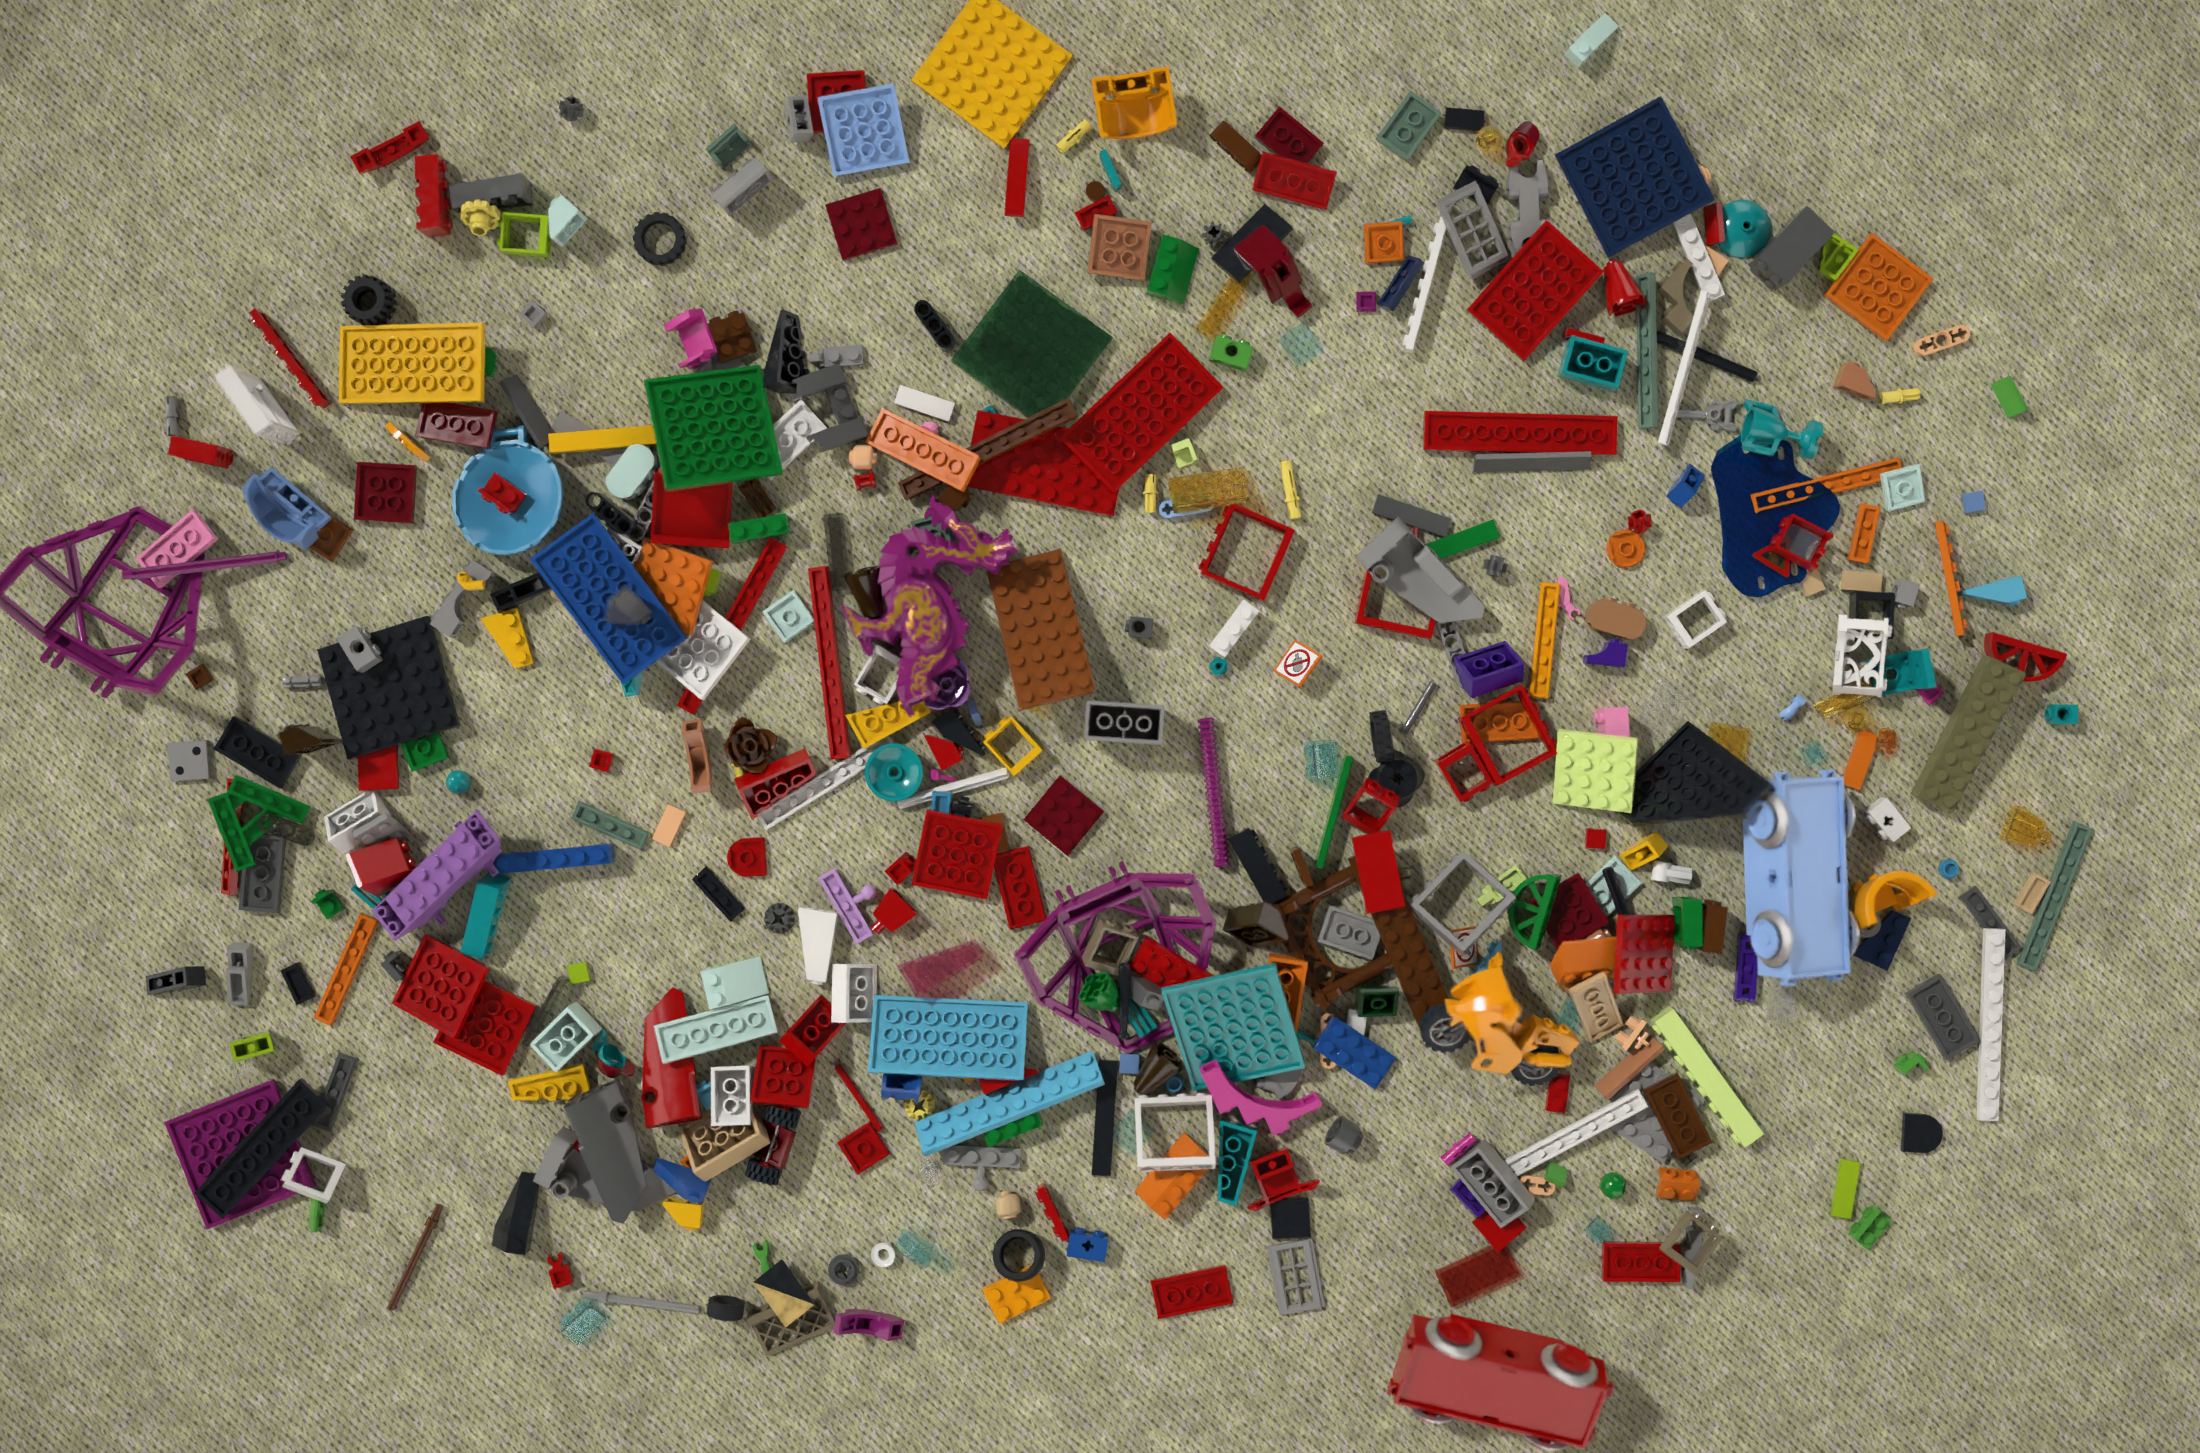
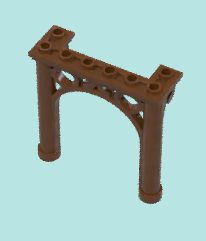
[1272,866,1393,1011]

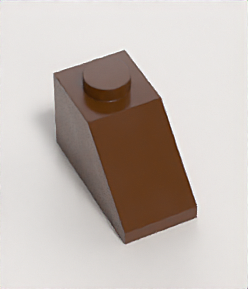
[936,485,972,512]

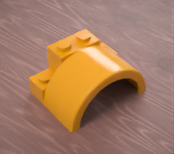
[1091,66,1177,140]
[1848,871,1938,929]

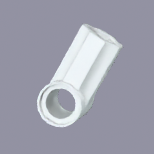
[1651,860,1692,884]

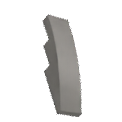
[1681,1206,1703,1289]

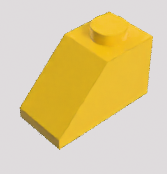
[1619,831,1668,871]
[663,1198,705,1230]

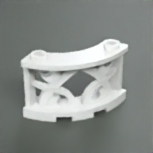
[1832,615,1892,697]

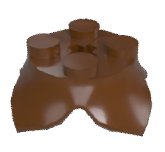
[724,717,778,773]

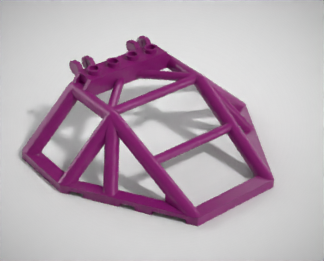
[0,506,205,698]
[1014,861,1217,1054]

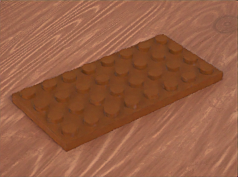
[987,549,1096,711]

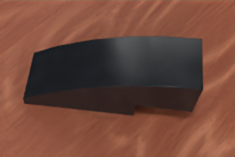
[490,572,551,613]

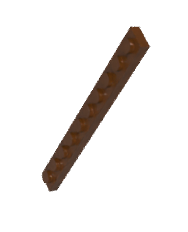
[898,398,1078,501]

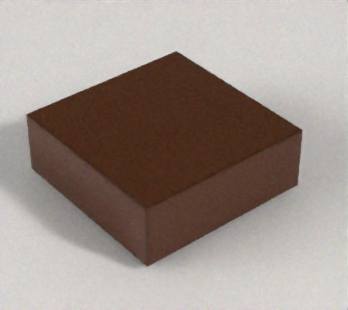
[186,664,214,690]

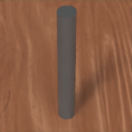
[1401,681,1436,734]

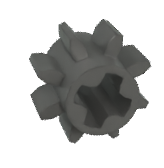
[559,96,584,121]
[1201,221,1226,247]
[1483,555,1508,577]

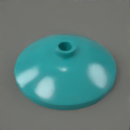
[1717,200,1771,258]
[865,743,923,801]

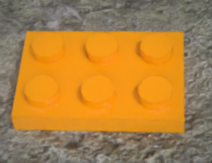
[982,1264,1051,1324]

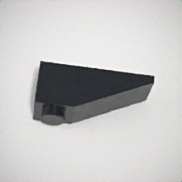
[146,966,206,995]

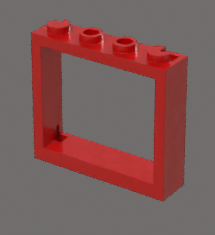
[1198,502,1295,602]
[1354,569,1436,639]
[1458,685,1558,786]

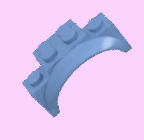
[242,467,331,551]

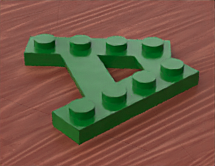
[207,774,311,872]

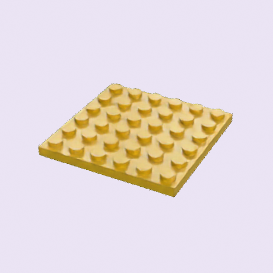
[911,0,1073,150]

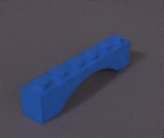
[493,843,615,874]

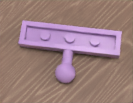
[818,868,877,944]

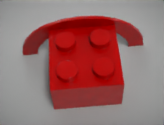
[1247,1147,1320,1212]

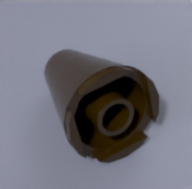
[844,566,883,620]
[1133,1042,1184,1095]

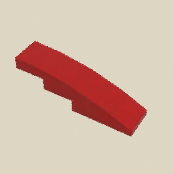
[1005,138,1030,217]

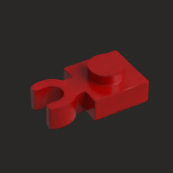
[547,1252,574,1289]

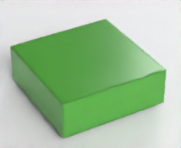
[1544,1161,1568,1188]

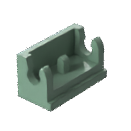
[706,124,751,169]

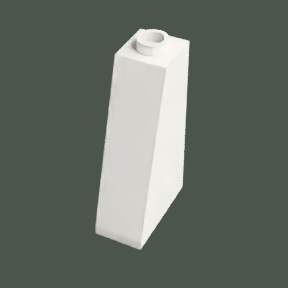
[798,906,839,985]

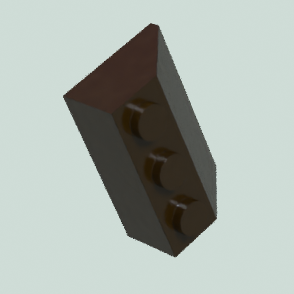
[278,724,342,755]
[1222,901,1288,947]

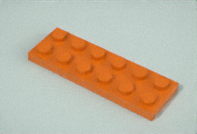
[865,408,982,492]

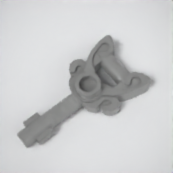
[1677,400,1738,432]

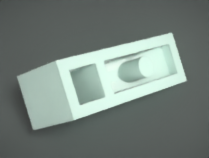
[1564,13,1619,68]

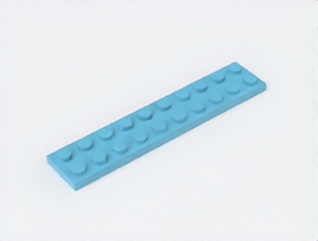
[915,1051,1105,1157]

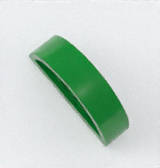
[1508,873,1562,950]

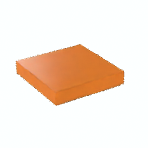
[1363,221,1404,263]

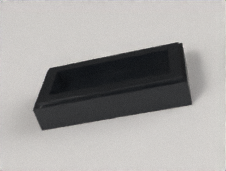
[1444,107,1485,131]
[280,962,316,1005]

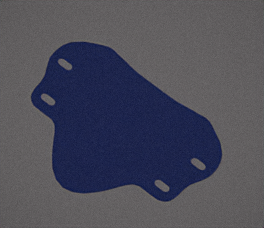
[1711,435,1840,597]

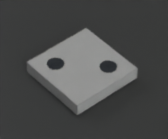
[168,740,211,781]

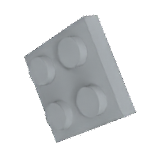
[352,812,408,847]

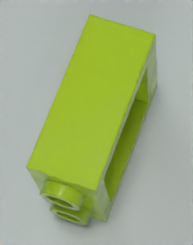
[497,212,552,258]

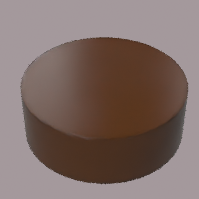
[1086,181,1105,202]

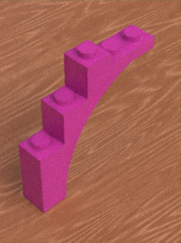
[1199,1059,1323,1136]

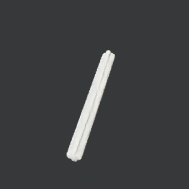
[897,768,1009,809]

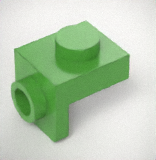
[1893,1051,1929,1075]

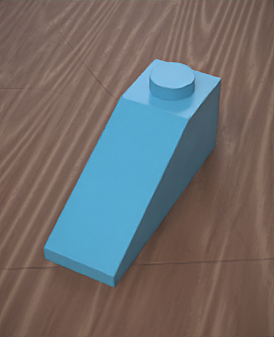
[1958,576,2027,606]

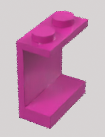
[664,308,718,370]

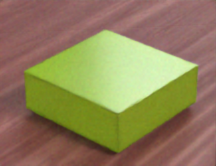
[567,961,591,984]

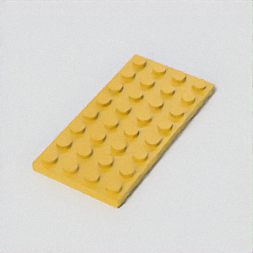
[338,322,485,404]

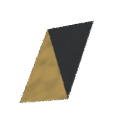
[753,1259,815,1328]

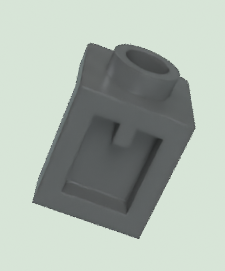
[381,950,406,982]

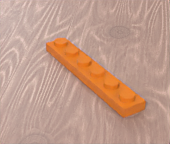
[1935,520,1968,636]

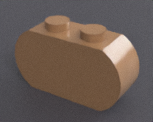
[1585,597,1646,640]

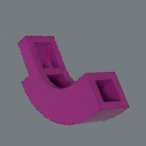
[833,1309,905,1341]

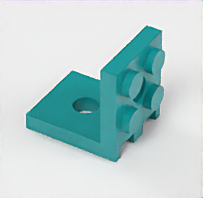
[1866,648,1937,697]

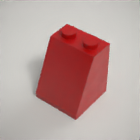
[346,837,417,897]

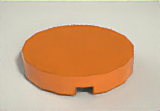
[1606,529,1645,568]

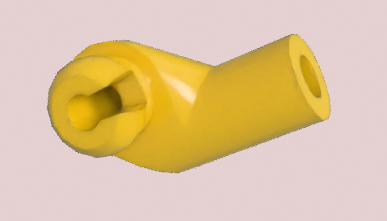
[457,571,485,591]

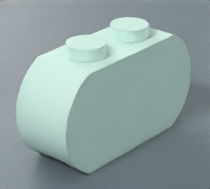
[606,444,658,500]

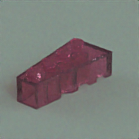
[897,939,984,999]

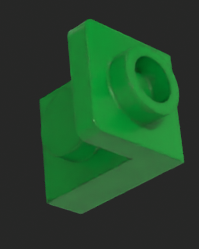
[311,889,345,919]

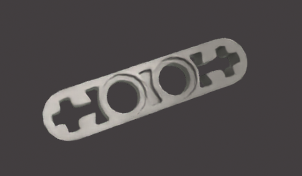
[1436,621,1465,688]

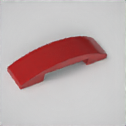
[350,121,429,174]

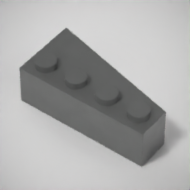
[449,173,533,213]

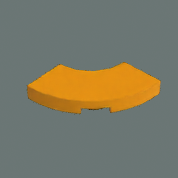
[385,421,430,462]

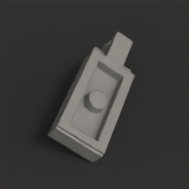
[809,345,864,368]

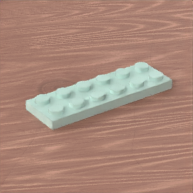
[654,995,778,1064]

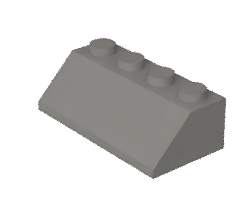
[1451,1139,1535,1228]

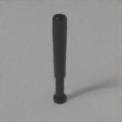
[1118,963,1130,1040]

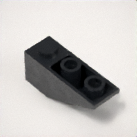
[932,708,987,756]

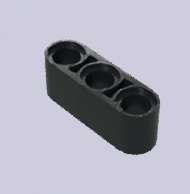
[914,300,955,352]
[585,492,637,535]

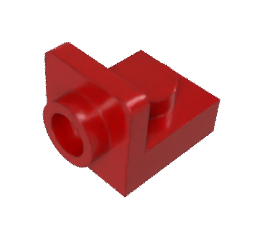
[885,852,916,885]

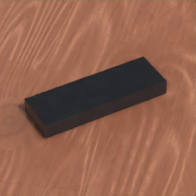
[692,866,745,922]

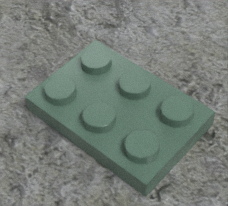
[1376,91,1441,162]

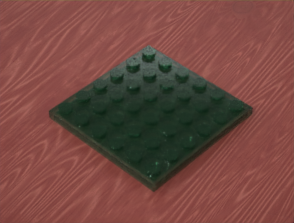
[951,270,1113,418]

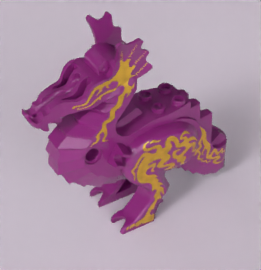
[841,496,1018,717]

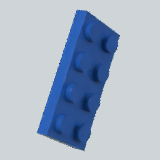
[1312,1015,1396,1090]

